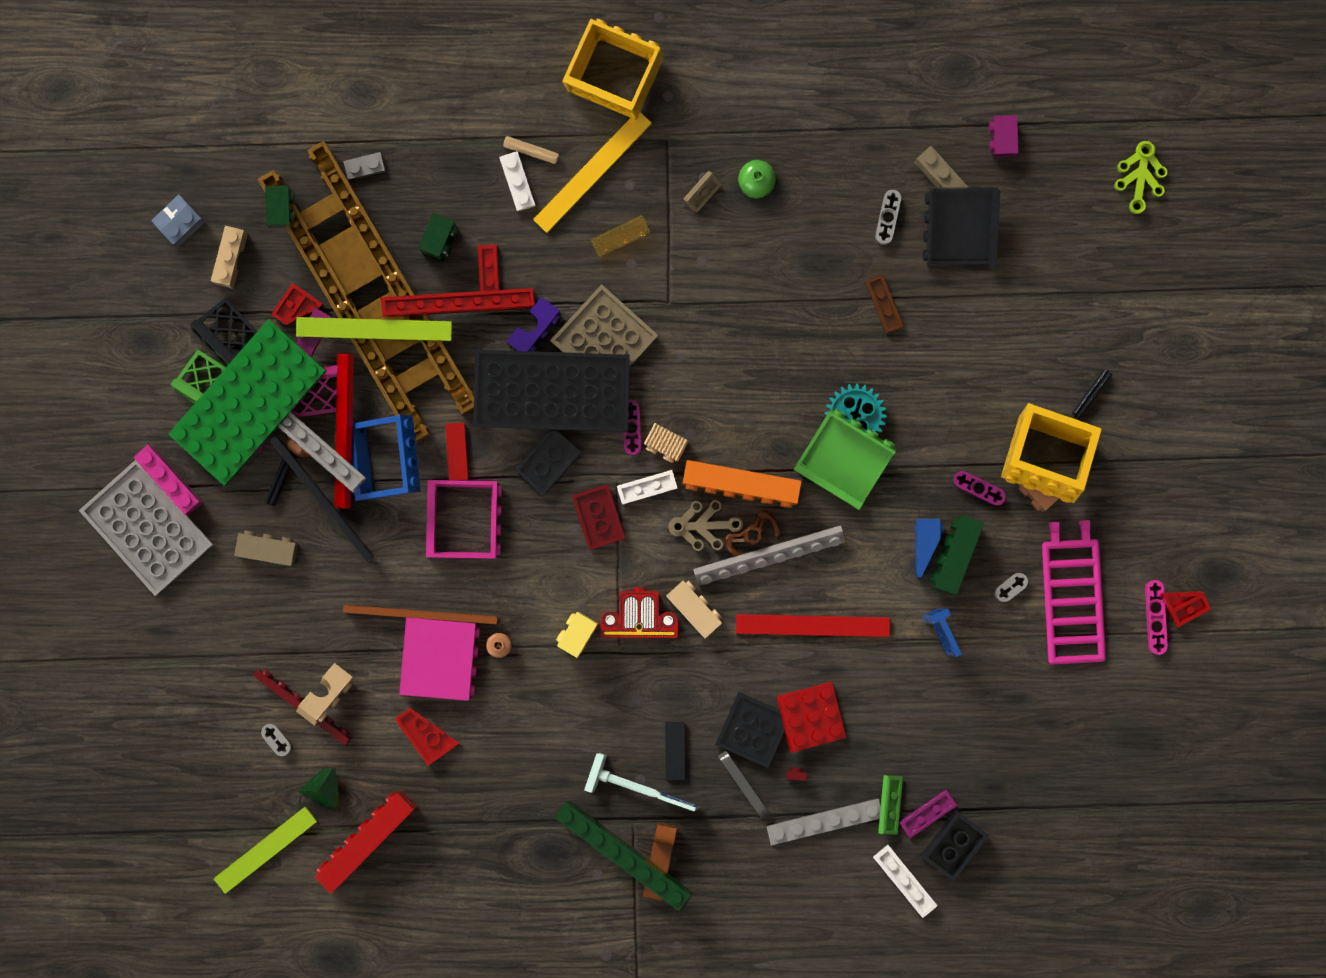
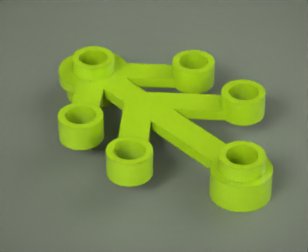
[1114,141,1167,214]

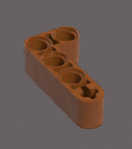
[643,823,677,901]

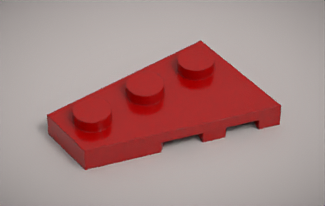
[395,708,459,766]

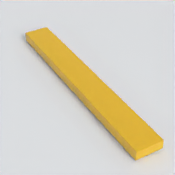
[533,112,652,233]

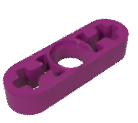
[623,400,641,456]
[953,471,1006,506]

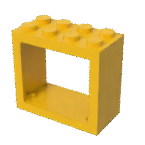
[562,19,664,120]
[1001,403,1101,503]

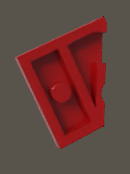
[271,283,324,326]
[1160,591,1211,627]

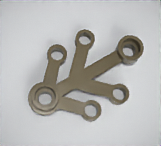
[668,500,743,551]

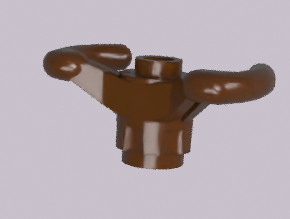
[724,510,781,557]

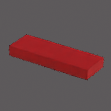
[478,245,500,291]
[445,422,469,481]

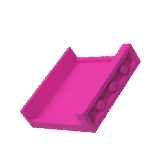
[399,617,480,701]

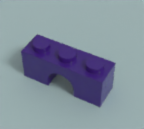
[506,297,561,351]

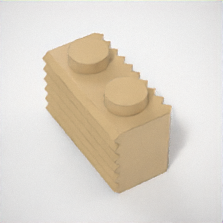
[644,423,689,463]

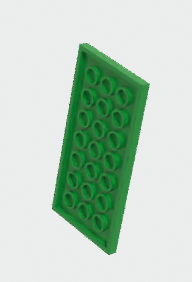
[168,319,327,486]

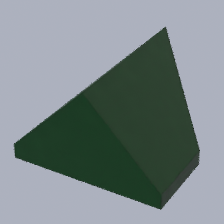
[298,768,340,807]

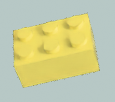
[556,612,599,658]

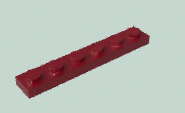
[253,668,352,745]

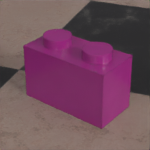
[989,115,1018,157]

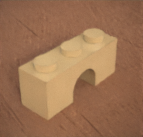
[211,226,248,289]
[296,663,353,726]

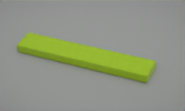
[214,806,317,894]

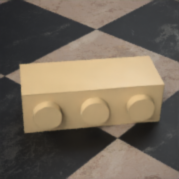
[666,581,722,638]

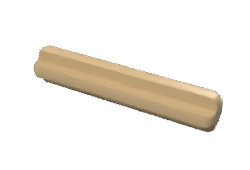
[503,136,559,164]

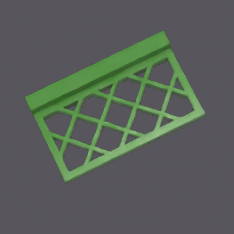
[170,350,226,403]

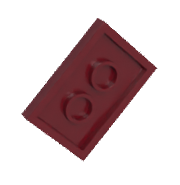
[571,484,626,550]

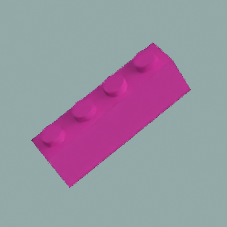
[134,445,203,515]

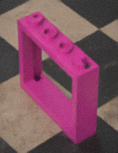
[426,480,502,559]

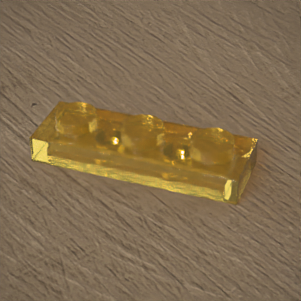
[590,215,650,258]

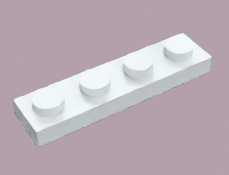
[873,845,937,918]

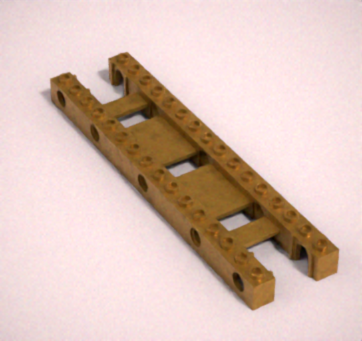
[257,141,474,444]

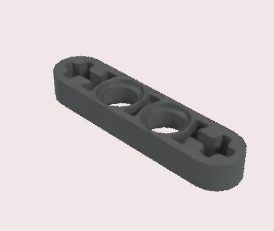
[718,751,769,818]

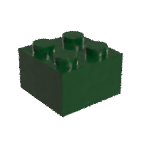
[418,213,459,262]

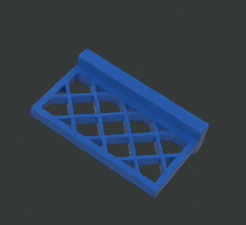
[921,608,962,657]

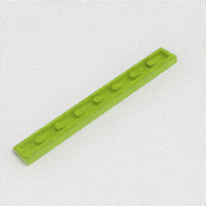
[296,317,452,341]

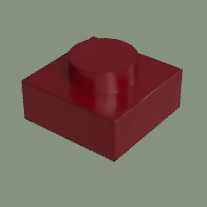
[786,767,807,781]

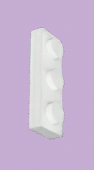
[499,151,535,212]
[617,470,677,505]

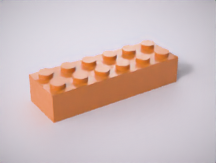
[682,460,801,508]

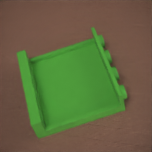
[794,409,897,510]

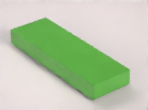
[878,775,903,835]

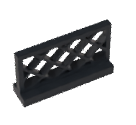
[190,297,257,367]

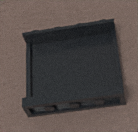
[923,187,1001,267]

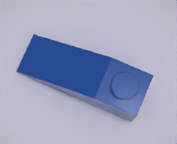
[915,519,944,577]

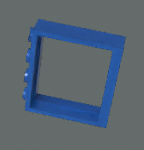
[352,415,421,501]

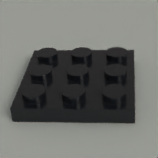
[715,692,785,768]

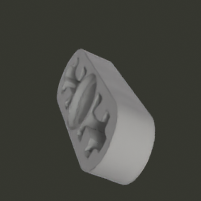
[875,190,901,245]

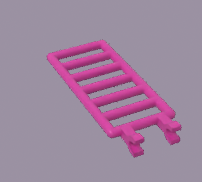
[1042,520,1106,665]

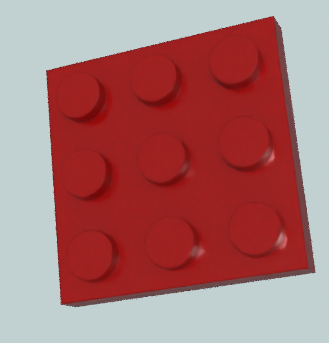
[776,682,846,752]

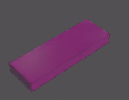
[899,789,957,839]

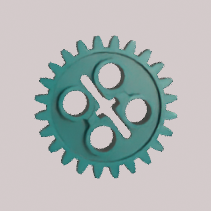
[825,384,887,432]

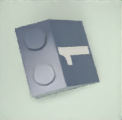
[151,194,205,248]

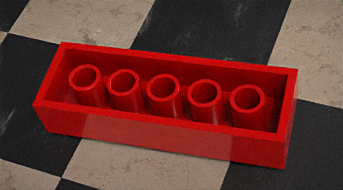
[314,790,417,894]

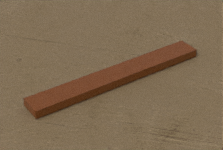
[343,605,499,624]

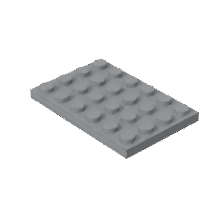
[79,460,214,596]

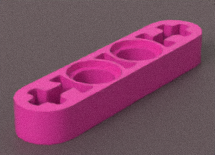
[1145,580,1168,655]

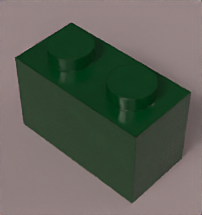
[265,186,295,228]

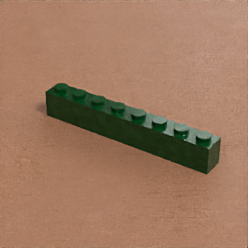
[554,801,694,911]

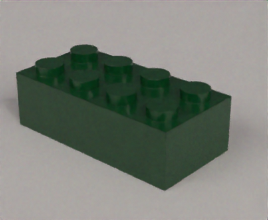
[929,514,984,595]

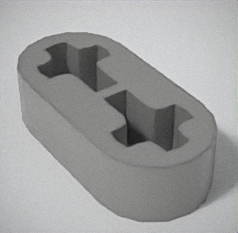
[994,573,1028,602]
[261,723,292,756]

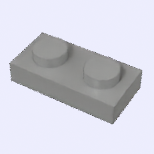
[343,152,386,181]

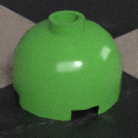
[738,160,776,199]

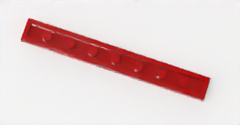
[380,288,535,318]
[334,354,354,509]
[736,614,890,637]

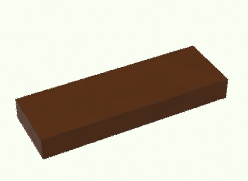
[865,274,904,334]

